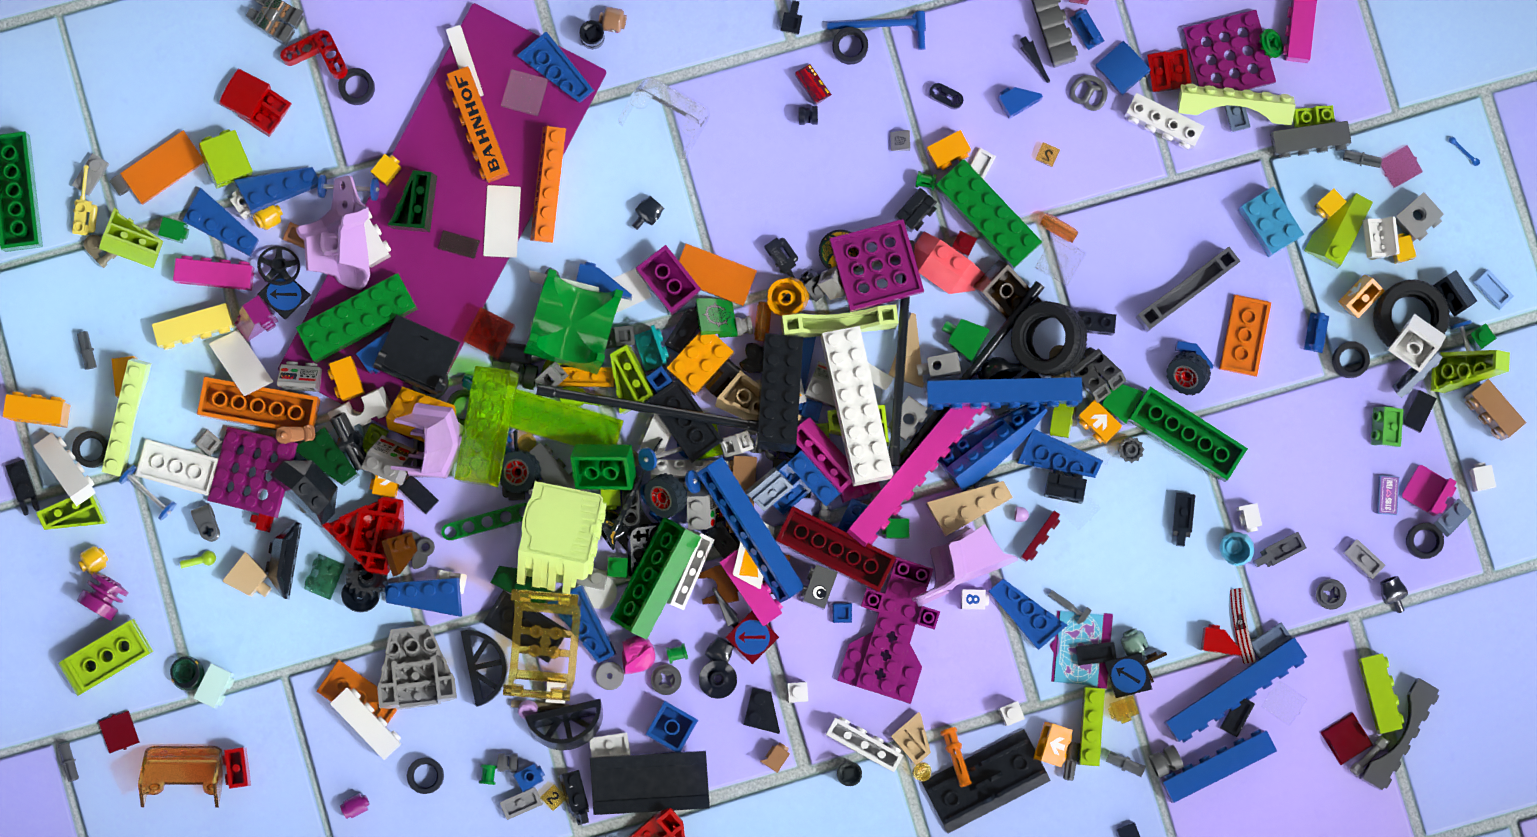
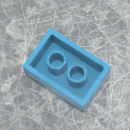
[1238,186,1304,257]

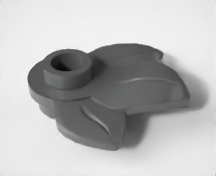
[402,532,435,569]

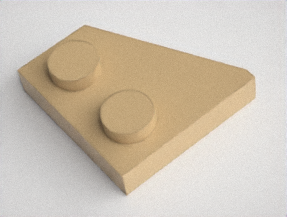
[891,712,931,766]

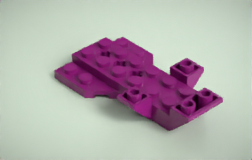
[837,557,941,704]

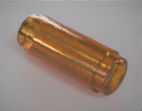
[1039,213,1079,243]
[754,301,772,341]

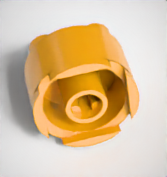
[767,277,809,316]

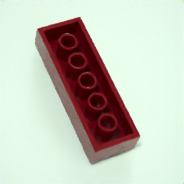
[776,506,897,592]

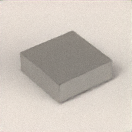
[195,429,223,456]

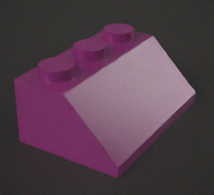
[636,245,701,316]

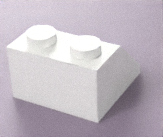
[1388,314,1446,372]

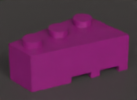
[234,295,278,342]

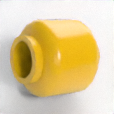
[253,205,283,230]
[78,546,108,575]

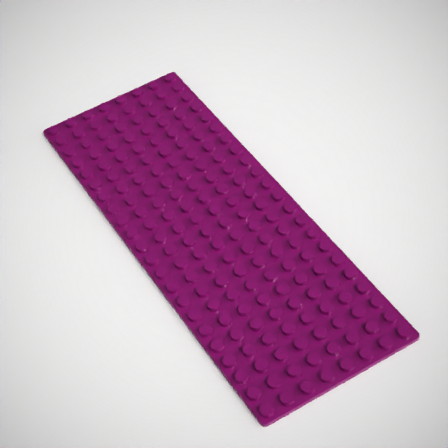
[278,3,607,440]

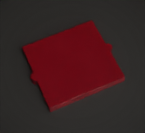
[99,711,140,754]

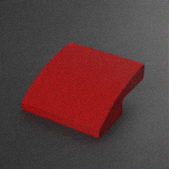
[1147,49,1192,92]
[219,68,271,120]
[238,89,292,137]

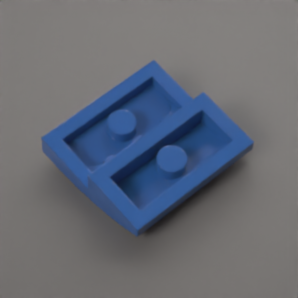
[1095,41,1151,95]
[773,460,811,515]

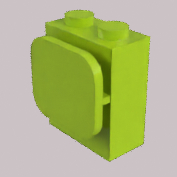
[199,129,253,189]

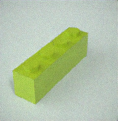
[1358,653,1404,734]
[1078,687,1105,767]

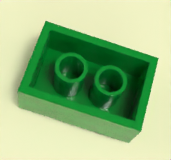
[570,444,636,490]

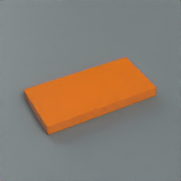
[120,130,204,205]
[679,243,757,306]
[1219,294,1272,377]
[316,660,398,723]

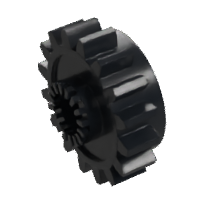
[346,562,388,600]

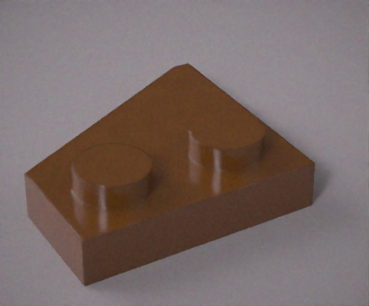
[381,532,417,577]

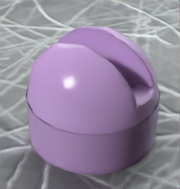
[1014,506,1029,522]

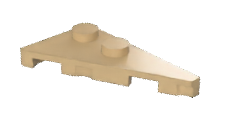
[888,313,924,388]

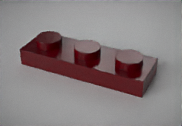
[1020,510,1061,562]

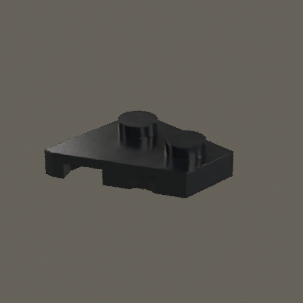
[743,687,780,734]

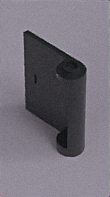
[373,315,461,396]

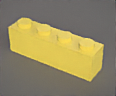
[152,303,234,350]

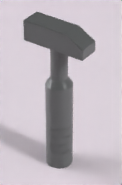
[1048,590,1092,624]

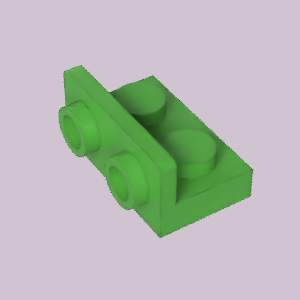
[1371,406,1403,447]

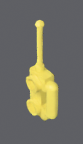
[72,165,98,236]

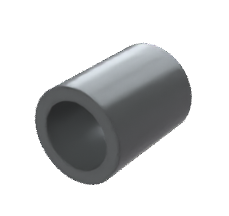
[110,174,130,196]

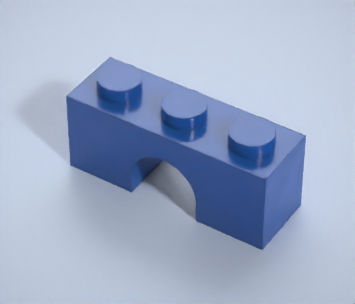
[787,450,842,506]

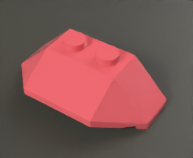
[914,232,985,294]

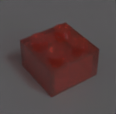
[463,307,516,360]

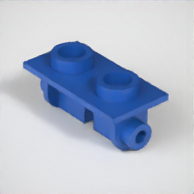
[1069,9,1105,51]
[1304,312,1329,353]

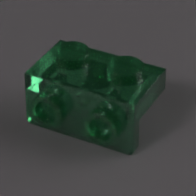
[304,554,345,600]

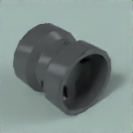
[497,753,518,772]

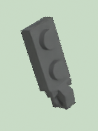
[1253,532,1307,568]

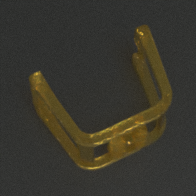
[503,589,581,701]

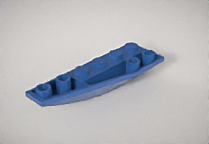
[938,404,1047,492]

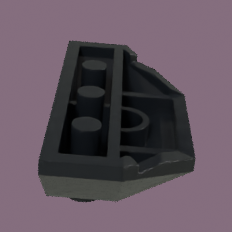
[270,460,338,527]
[265,522,302,600]

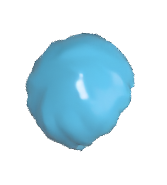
[1219,532,1254,566]

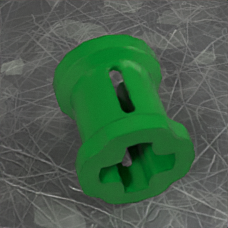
[915,171,937,191]
[666,643,688,664]
[478,764,497,785]

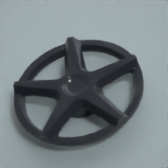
[257,246,300,286]

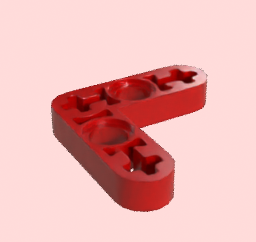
[280,30,348,79]

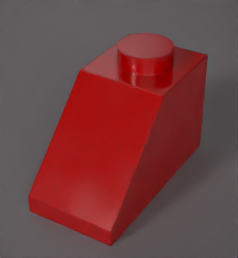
[1200,624,1242,656]

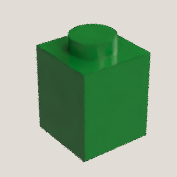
[158,217,189,244]
[1467,323,1497,351]
[882,518,910,539]
[607,557,628,579]

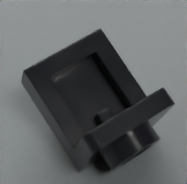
[798,269,825,302]

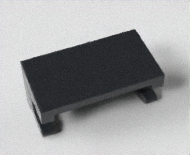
[705,521,739,559]

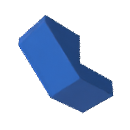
[1175,341,1214,371]

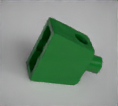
[941,319,990,363]
[1101,384,1144,425]

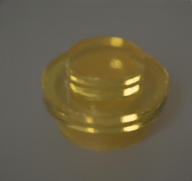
[518,434,537,452]
[912,762,931,781]

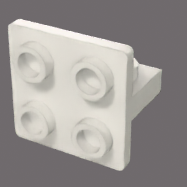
[1363,216,1400,260]

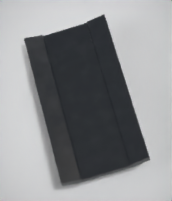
[921,729,1051,834]
[589,750,710,815]

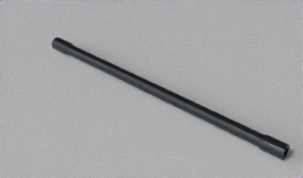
[888,240,915,466]
[899,281,1045,467]
[536,384,757,432]

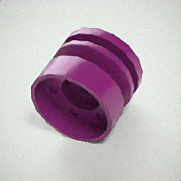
[77,572,129,621]

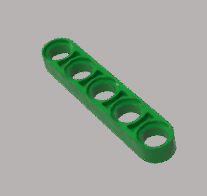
[441,503,527,541]

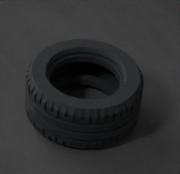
[1373,279,1450,348]
[1010,301,1088,376]

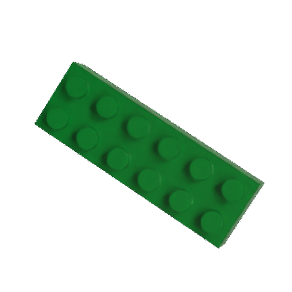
[0,131,43,252]
[935,159,1042,270]
[296,273,418,363]
[1128,386,1248,482]
[610,517,701,640]

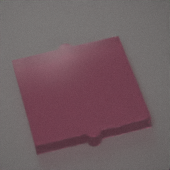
[1381,145,1423,188]

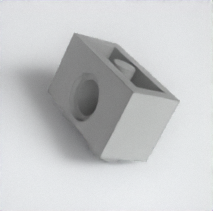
[887,395,928,441]

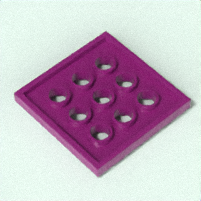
[1182,10,1276,91]
[829,219,924,312]
[207,427,298,518]

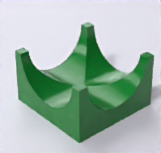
[523,269,623,374]

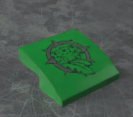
[695,298,738,338]

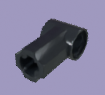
[705,359,743,398]

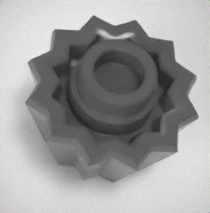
[1118,436,1145,463]

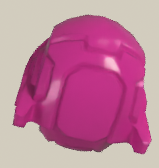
[622,635,655,675]

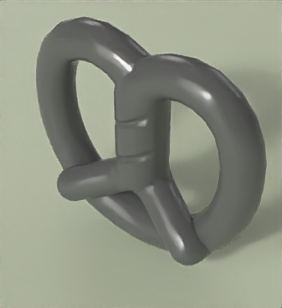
[1069,75,1108,111]

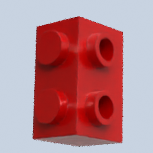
[222,747,252,789]

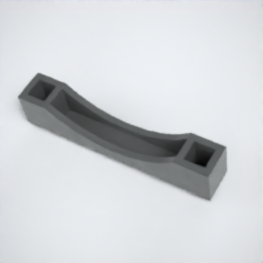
[1136,246,1241,332]
[1359,678,1440,790]

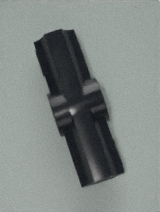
[329,412,367,471]

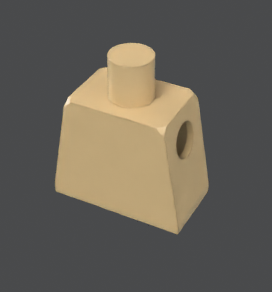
[223,552,272,597]

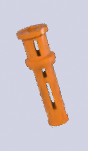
[940,727,972,787]

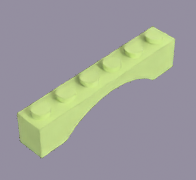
[1177,84,1296,125]
[781,304,899,338]
[101,358,152,477]

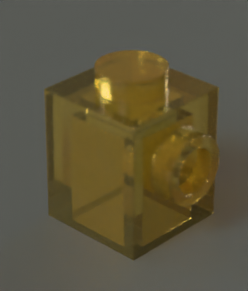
[1108,695,1139,724]

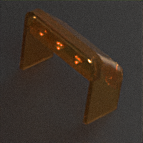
[138,746,223,808]

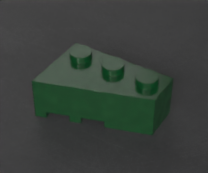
[388,170,437,232]
[296,427,360,486]
[490,566,553,610]

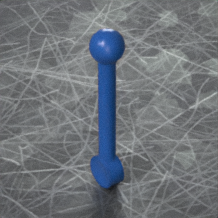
[1449,136,1480,166]

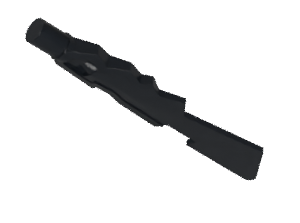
[610,438,663,533]

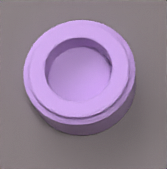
[518,700,538,719]

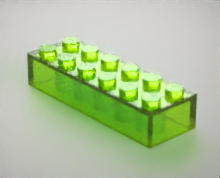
[454,366,519,488]
[502,388,625,447]

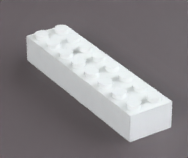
[820,326,893,486]

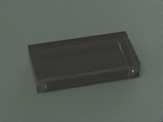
[438,230,480,260]

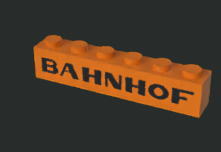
[446,66,510,183]
[530,126,566,243]

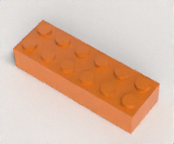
[197,377,321,430]

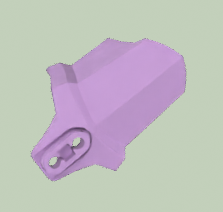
[296,176,370,290]
[391,403,474,479]
[912,524,1019,607]

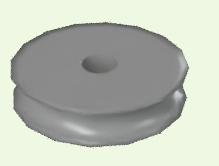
[595,662,624,690]

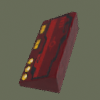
[795,64,832,106]

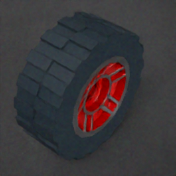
[1166,351,1211,396]
[496,450,541,493]
[644,473,687,518]

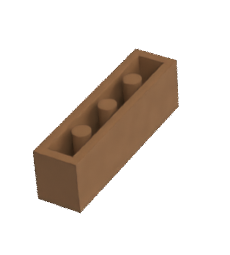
[726,456,757,534]

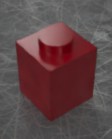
[952,230,977,258]

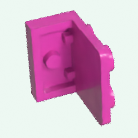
[1402,465,1457,516]

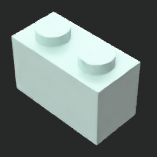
[194,663,235,709]

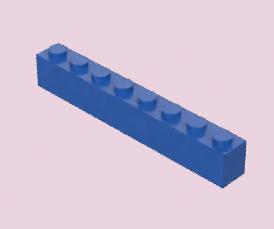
[926,377,1083,410]
[697,457,804,603]
[1164,637,1308,743]

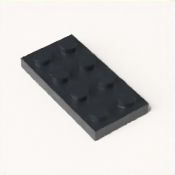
[647,378,724,463]
[483,590,569,663]

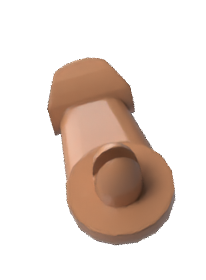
[276,425,315,444]

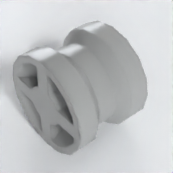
[735,315,753,337]

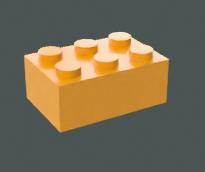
[667,332,734,396]
[386,387,457,442]
[3,392,71,428]

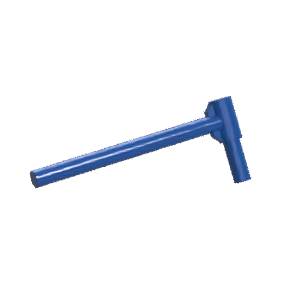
[827,11,926,50]

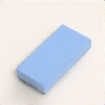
[1473,269,1514,310]

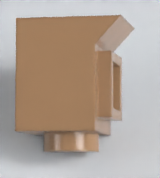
[760,742,790,773]

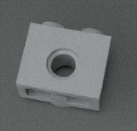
[1395,192,1445,241]

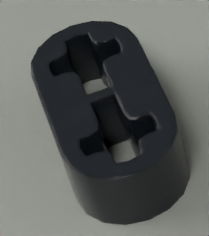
[929,83,964,110]

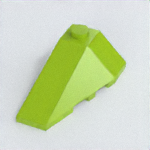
[1304,193,1373,269]

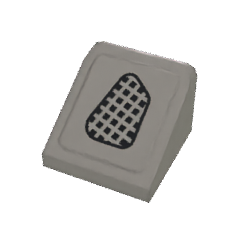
[890,130,911,151]

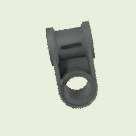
[191,503,220,542]

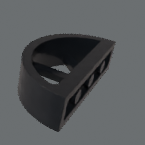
[460,630,508,707]
[525,698,603,751]

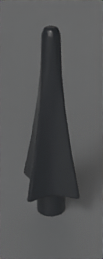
[1020,36,1050,83]
[712,587,740,628]

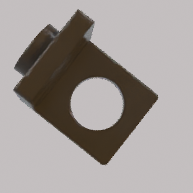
[1144,651,1167,683]

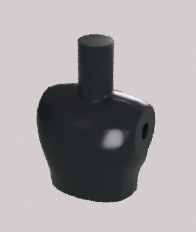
[632,196,665,230]
[1380,576,1408,613]
[705,636,734,663]

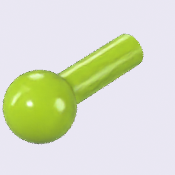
[179,550,216,569]

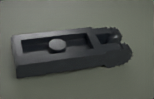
[5,459,40,516]

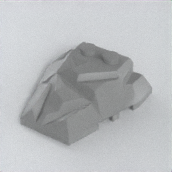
[377,625,457,710]

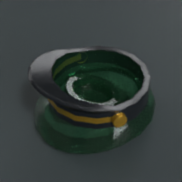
[170,656,205,691]

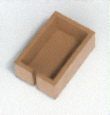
[1464,379,1527,441]

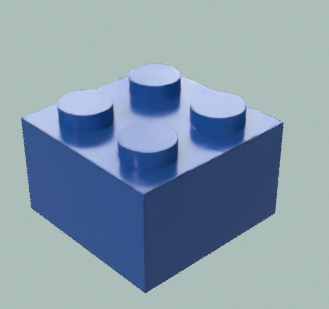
[645,701,699,752]

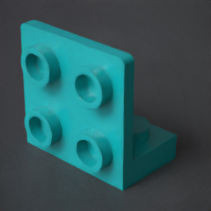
[634,325,669,372]

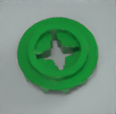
[1258,29,1283,59]

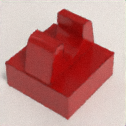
[250,514,274,533]

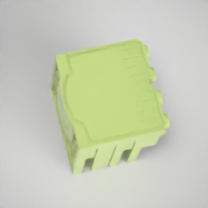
[517,481,607,594]

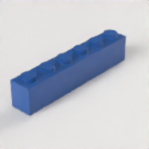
[1161,729,1277,803]

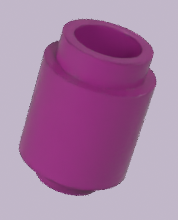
[340,793,370,819]

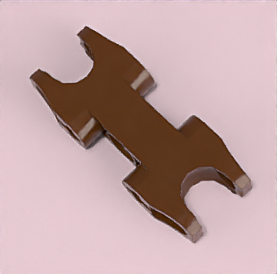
[698,555,790,605]

